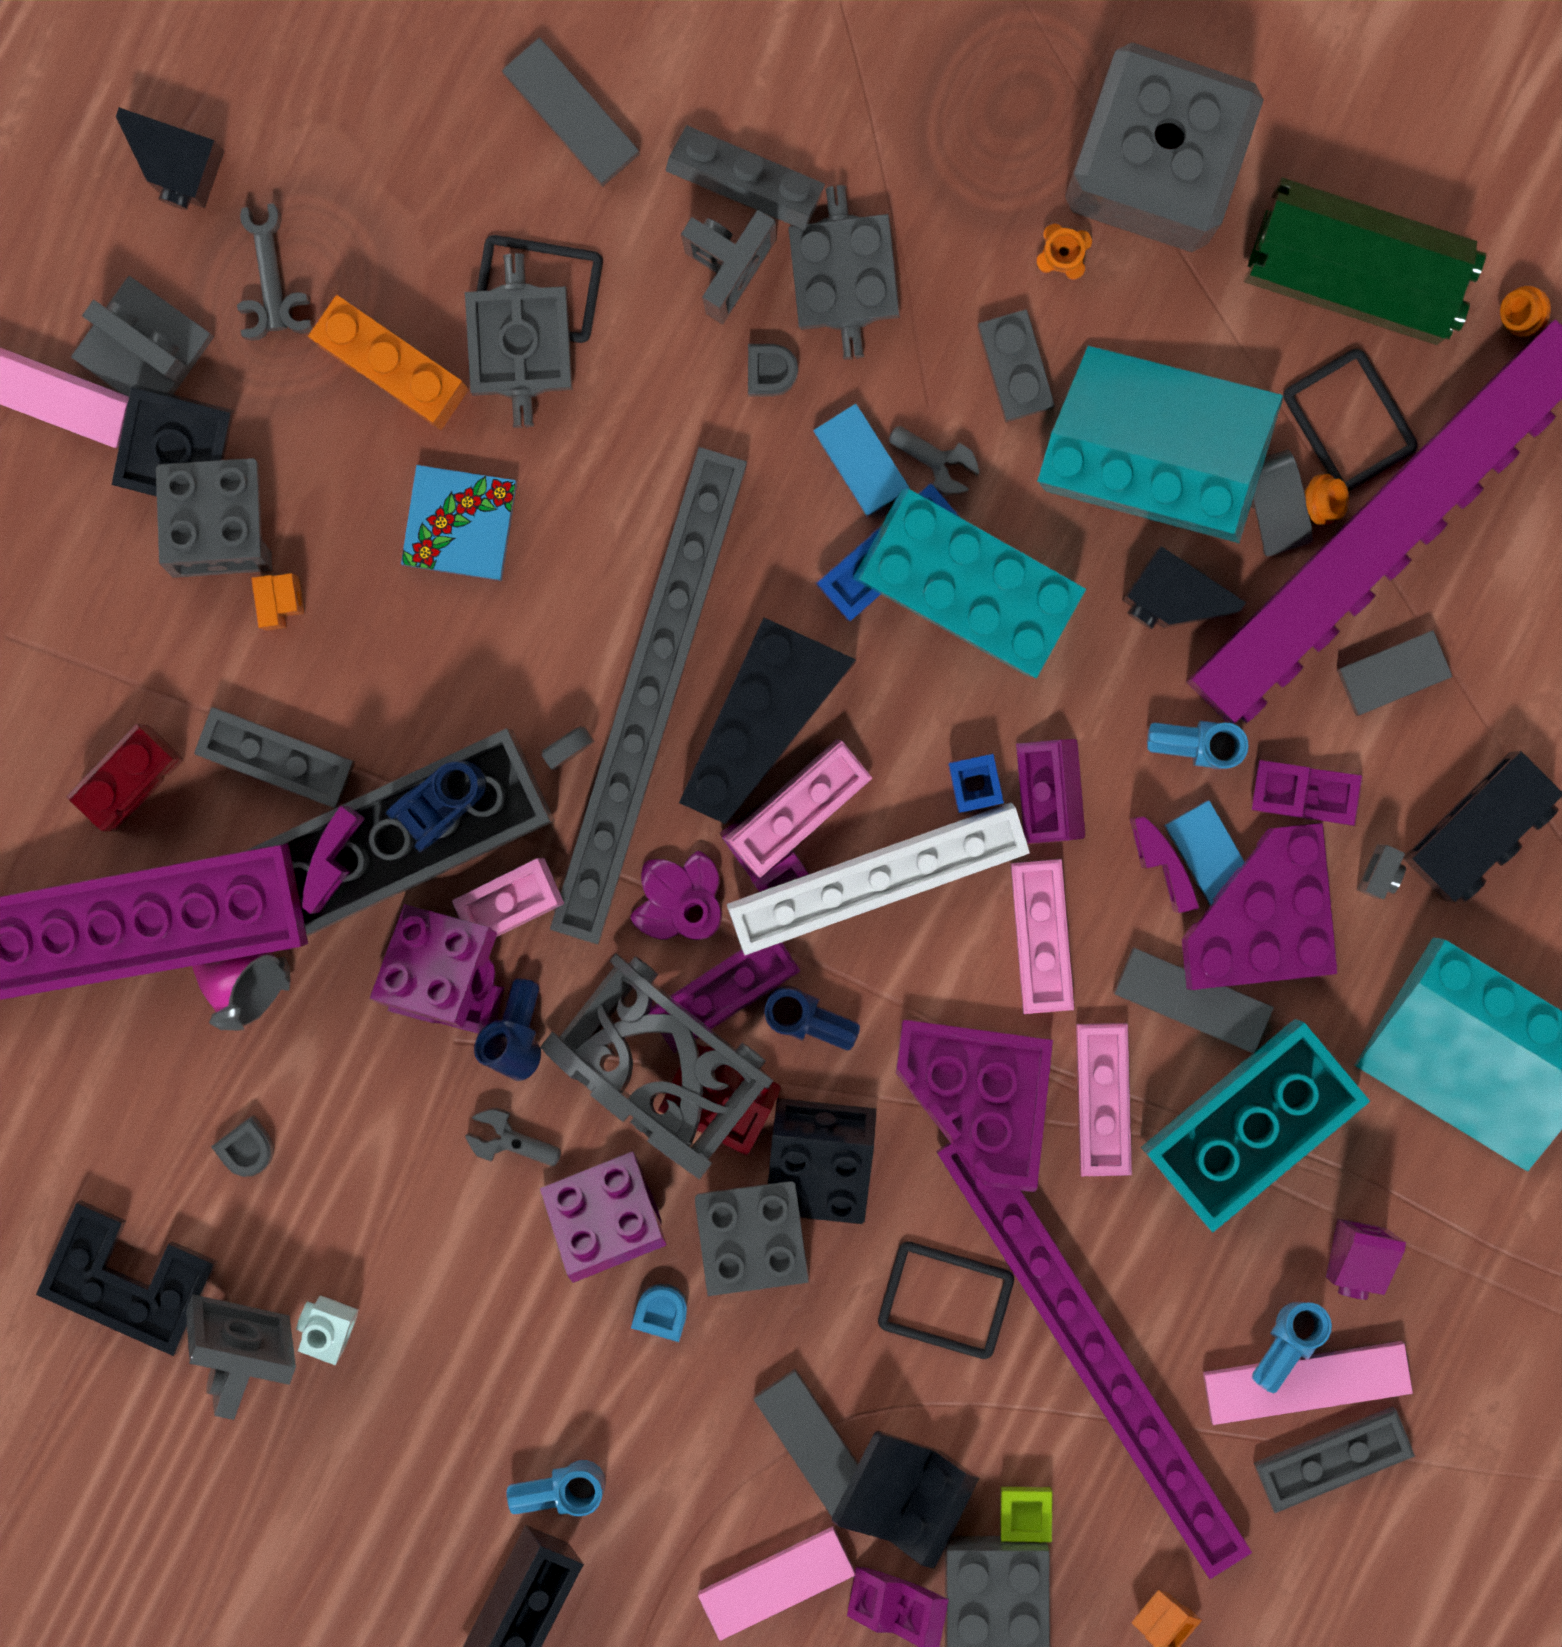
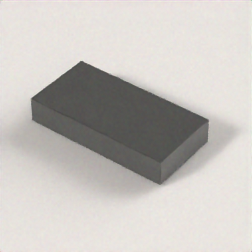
[1337,630,1453,716]

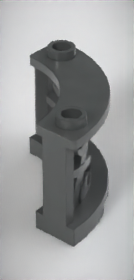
[540,953,774,1179]

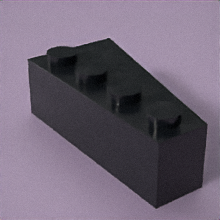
[679,617,856,824]

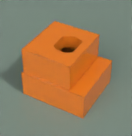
[251,573,305,631]
[1131,1590,1202,1647]

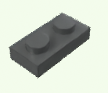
[977,309,1055,423]

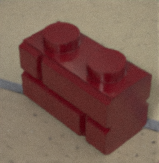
[66,724,184,832]

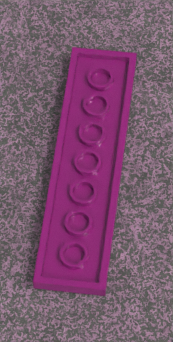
[0,843,308,1000]

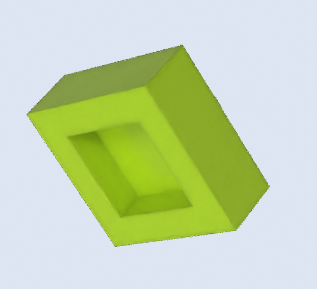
[1000,1487,1052,1542]

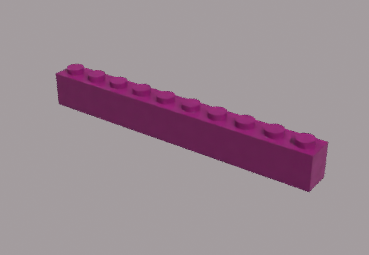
[1186,319,1562,724]

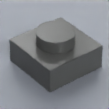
[1357,844,1406,900]

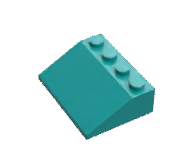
[1037,346,1284,543]
[1354,937,1562,1172]

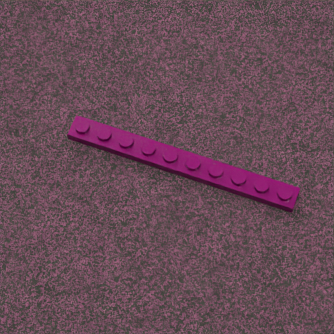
[936,1142,1252,1580]

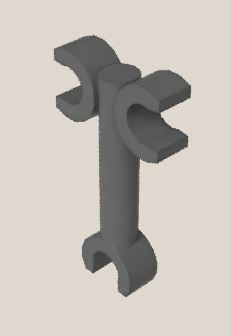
[237,203,314,341]

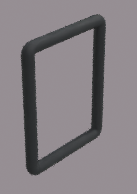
[477,235,603,343]
[1284,349,1418,491]
[878,1242,1014,1359]

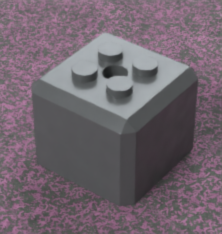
[1065,42,1264,252]

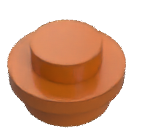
[1500,286,1551,337]
[1304,474,1349,525]

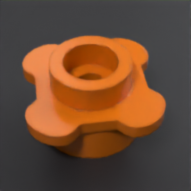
[1036,223,1092,280]

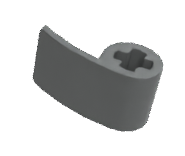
[1251,449,1313,556]

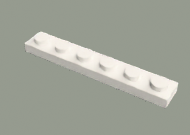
[726,803,1030,955]

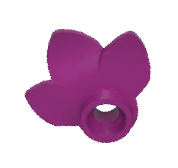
[630,850,722,940]

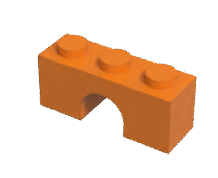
[308,294,469,431]

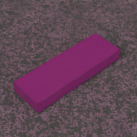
[648,942,800,1053]

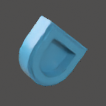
[631,1283,688,1342]

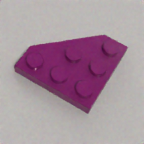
[1182,823,1338,990]
[896,1020,1053,1192]

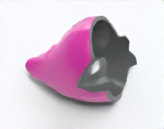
[192,952,291,1031]

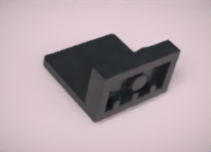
[768,1098,877,1224]
[832,1431,980,1569]

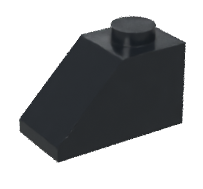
[116,107,225,210]
[1122,546,1246,629]

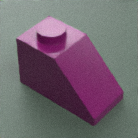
[1326,1218,1406,1300]

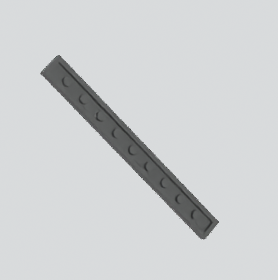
[550,447,748,944]

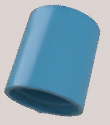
[1147,720,1249,769]
[1252,1302,1332,1394]
[507,1460,606,1516]

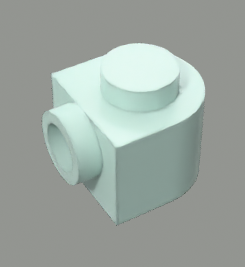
[296,1295,359,1365]

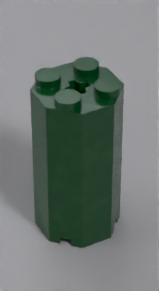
[1244,177,1486,345]

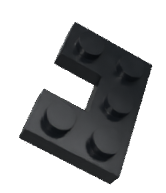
[36,1200,218,1356]

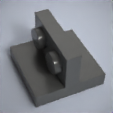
[681,210,777,325]
[71,276,214,397]
[186,1294,296,1420]

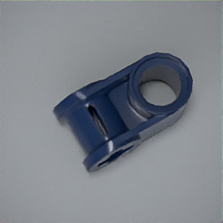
[386,761,486,852]

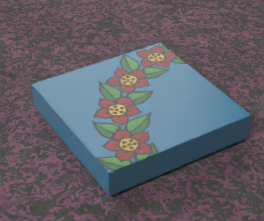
[401,465,517,581]

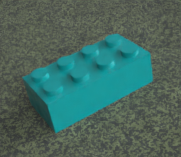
[852,489,1086,679]
[1140,1019,1371,1233]

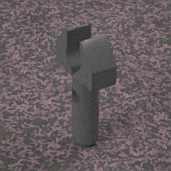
[889,426,979,495]
[465,1107,561,1166]

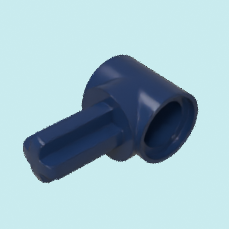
[474,978,541,1081]
[765,986,860,1051]

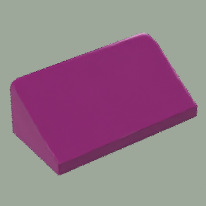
[1016,739,1085,844]

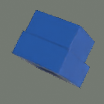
[948,754,1004,813]

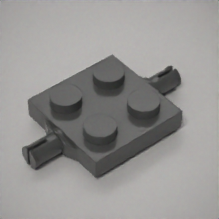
[788,185,900,360]
[465,253,573,428]

